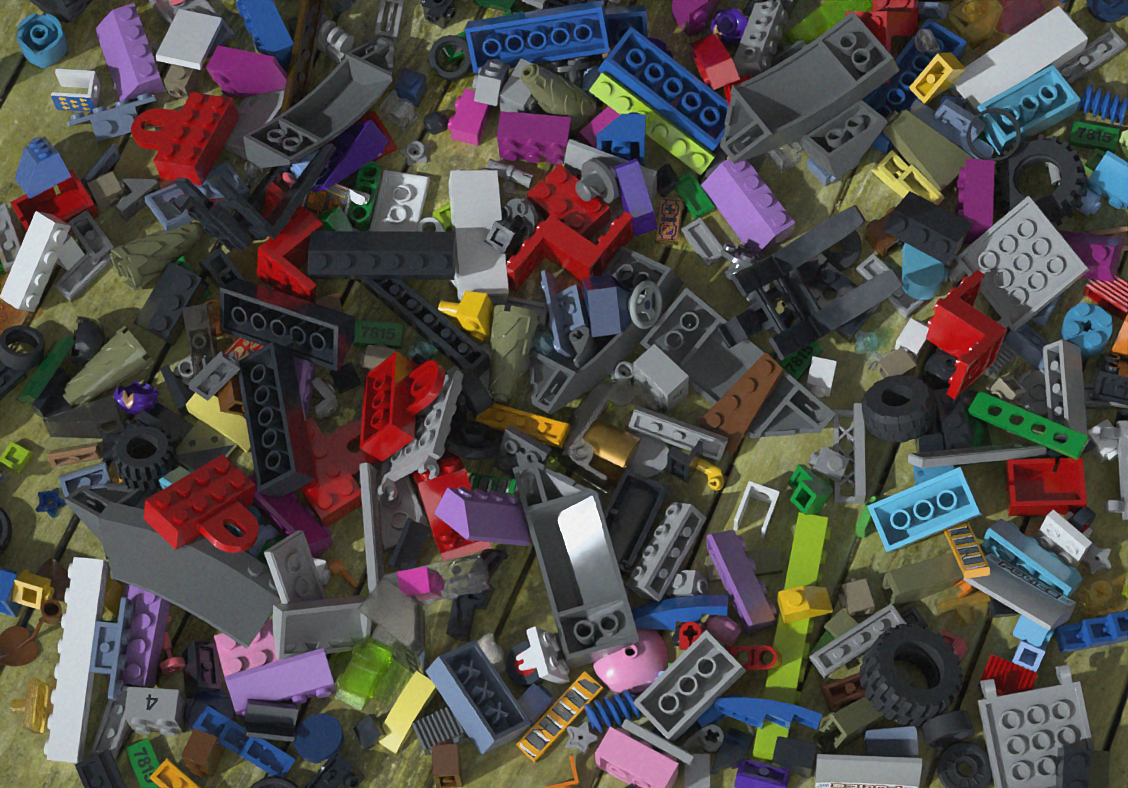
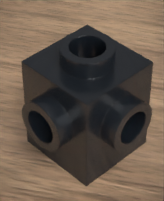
[422,0,456,29]

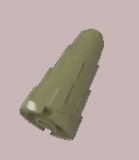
[521,64,596,134]
[110,221,203,291]
[488,305,540,402]
[63,325,155,406]

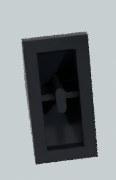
[772,736,817,778]

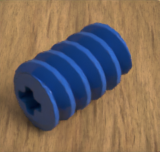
[1076,84,1128,127]
[584,689,641,733]

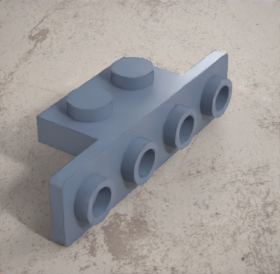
[67,93,158,142]
[909,98,994,159]
[541,270,589,359]
[89,597,134,701]

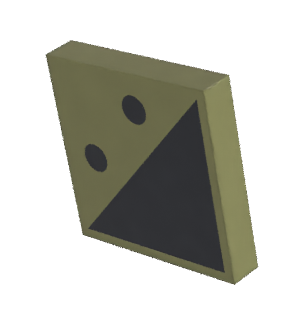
[175,419,239,471]

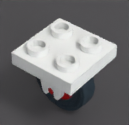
[1035,506,1096,568]
[506,627,570,687]

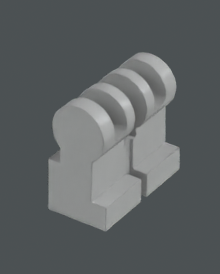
[316,13,356,65]

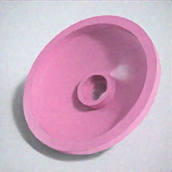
[593,628,668,695]

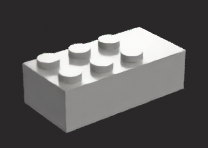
[633,630,746,743]

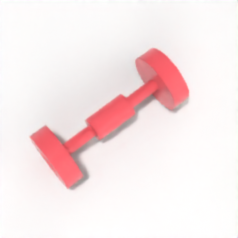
[160,611,186,675]

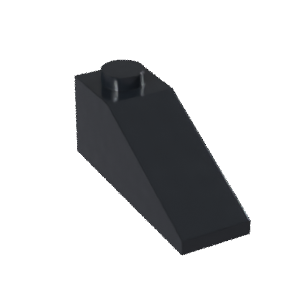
[198,248,246,291]

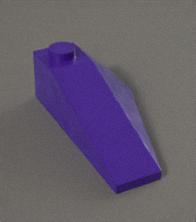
[310,120,389,193]

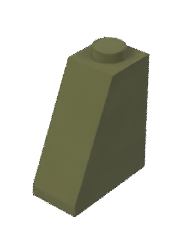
[812,696,885,755]

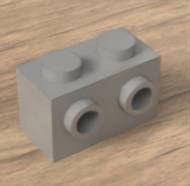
[472,59,510,106]

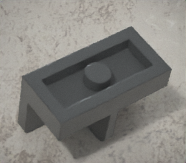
[188,351,241,401]

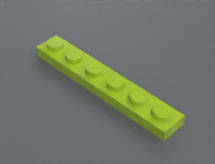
[589,71,716,175]

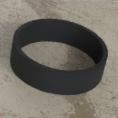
[967,108,1021,162]

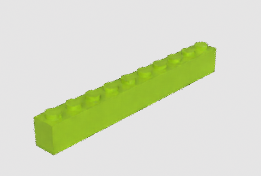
[753,512,832,760]

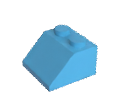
[1086,151,1128,210]

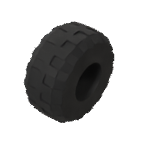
[862,375,937,443]

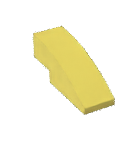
[871,150,945,205]
[186,393,251,453]
[378,671,438,754]

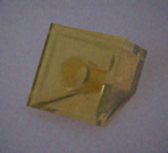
[946,0,1003,51]

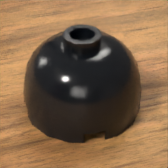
[71,316,109,364]
[923,350,968,392]

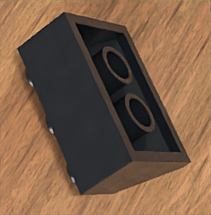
[883,191,973,267]
[134,262,210,346]
[933,388,992,467]
[1055,747,1110,788]

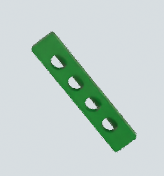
[968,391,1089,459]

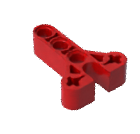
[679,621,782,670]

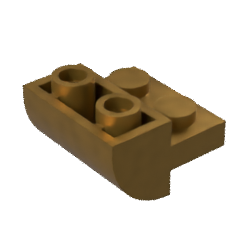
[575,418,641,485]

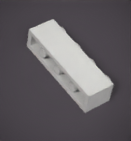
[0,211,71,312]

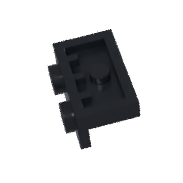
[304,754,364,788]

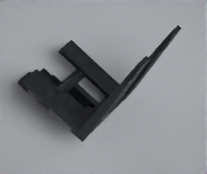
[161,144,336,252]
[717,205,903,360]

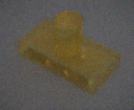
[935,593,990,628]
[11,678,49,734]

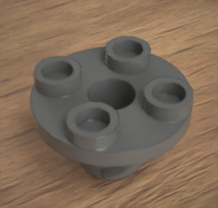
[545,56,591,88]
[575,157,619,203]
[501,198,544,246]
[721,243,767,282]

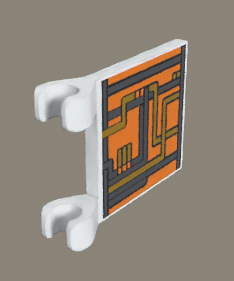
[302,183,370,231]

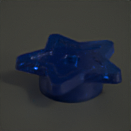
[35,488,67,518]

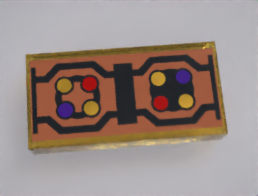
[655,198,683,245]

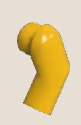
[696,458,725,491]

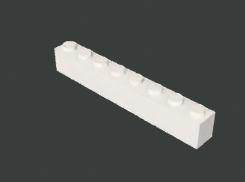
[44,557,109,763]

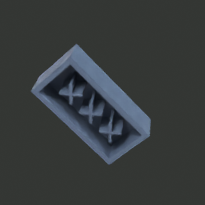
[426,640,531,755]

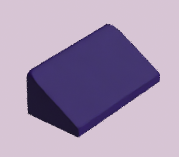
[734,758,791,788]

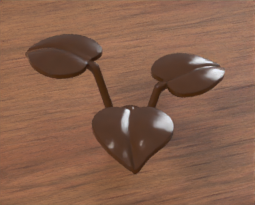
[0,557,71,667]

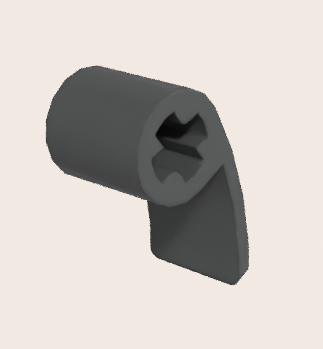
[569,326,598,370]
[681,725,724,754]

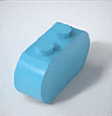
[902,243,948,300]

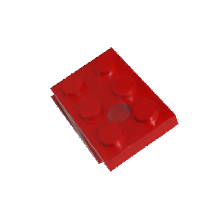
[845,0,918,83]
[257,182,323,303]
[506,211,633,292]
[926,270,1007,399]
[412,449,492,563]

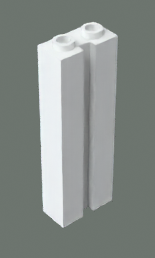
[947,6,1088,119]
[448,169,509,305]

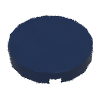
[1086,0,1128,23]
[185,690,236,732]
[294,713,344,764]

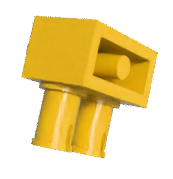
[438,291,494,344]

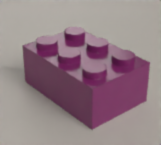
[497,111,572,165]
[955,158,995,244]

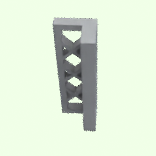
[833,403,866,504]

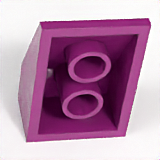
[672,0,721,37]
[206,46,287,98]

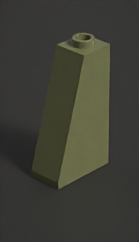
[882,110,973,191]
[881,552,964,609]

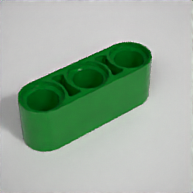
[349,161,382,231]

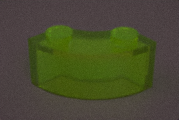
[335,636,394,711]

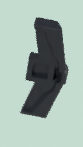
[446,548,509,642]

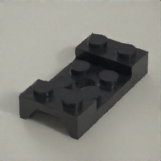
[798,253,882,343]

